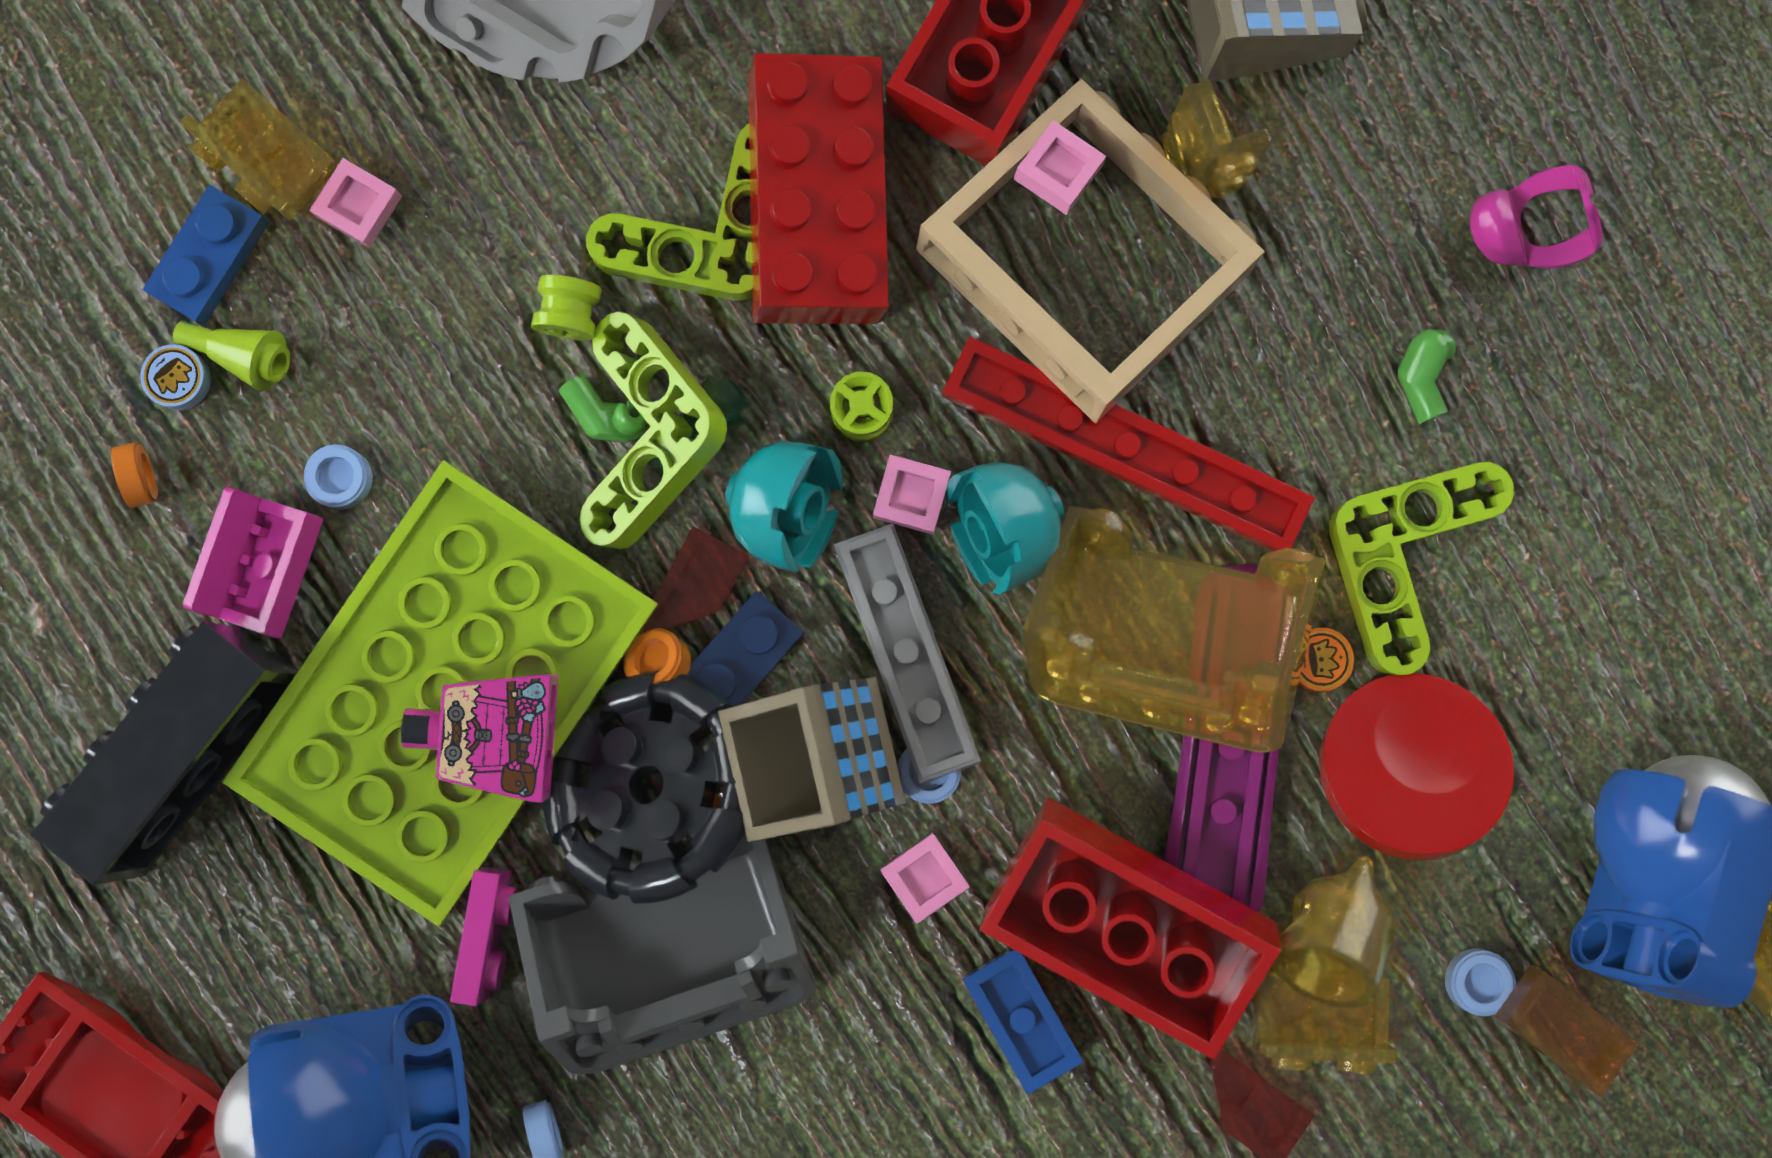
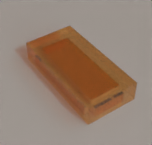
[1494,965,1639,1097]

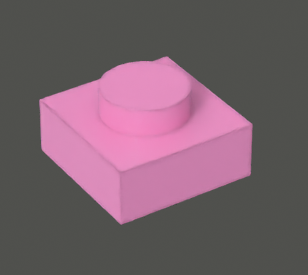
[1014,120,1106,215]
[309,158,402,248]
[873,454,951,535]
[880,832,970,924]

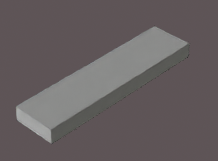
[834,523,981,785]

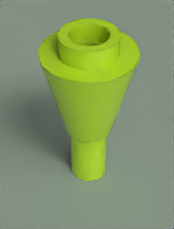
[173,321,290,392]

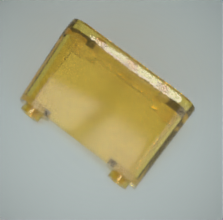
[1023,505,1325,753]

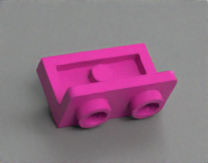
[183,487,324,639]

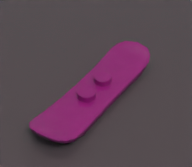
[1163,564,1300,912]

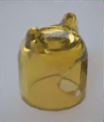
[1272,856,1395,1008]

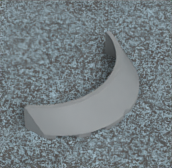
[402,0,675,83]

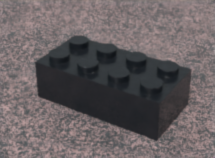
[30,621,299,885]

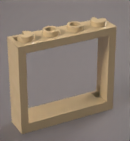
[916,79,1265,424]

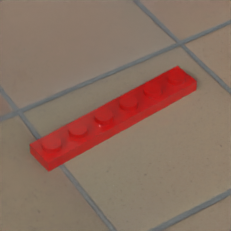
[942,336,1315,557]

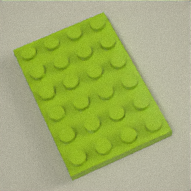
[222,460,659,927]

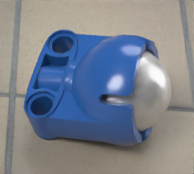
[1570,755,1772,1008]
[215,995,471,1158]

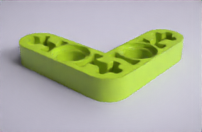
[586,124,753,301]
[580,312,727,550]
[1329,462,1514,675]

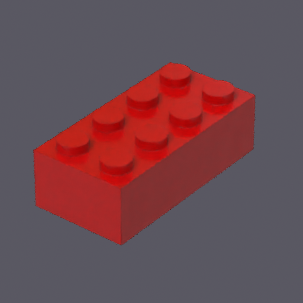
[886,0,1093,166]
[748,53,889,324]
[979,797,1281,1060]

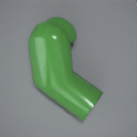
[1397,329,1456,424]
[559,374,647,443]

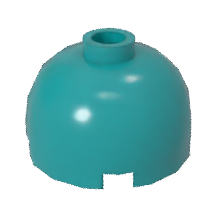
[725,441,843,572]
[945,462,1064,595]

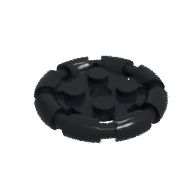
[543,671,746,904]

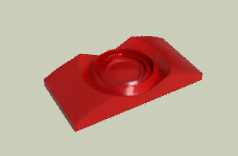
[0,971,224,1158]

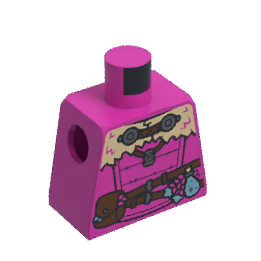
[401,674,559,803]

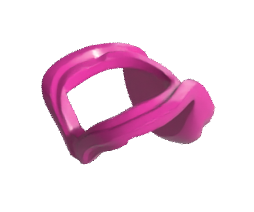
[1470,165,1603,269]

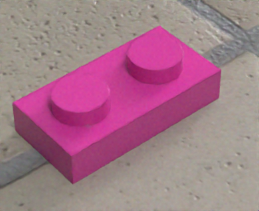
[450,867,518,1006]

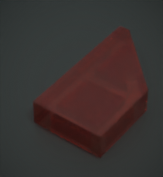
[641,526,750,633]
[1208,1048,1315,1158]

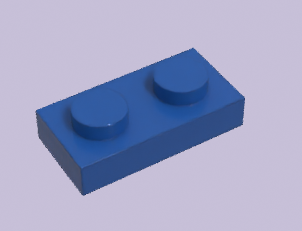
[142,184,270,327]
[961,948,1083,1095]

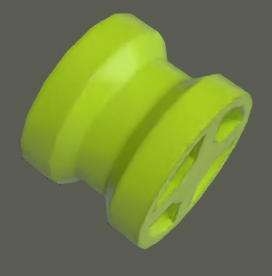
[531,275,602,341]
[830,372,893,442]

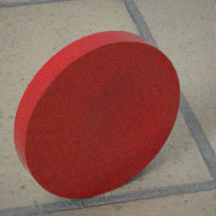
[1319,673,1514,861]

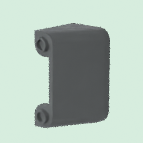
[508,833,816,1074]

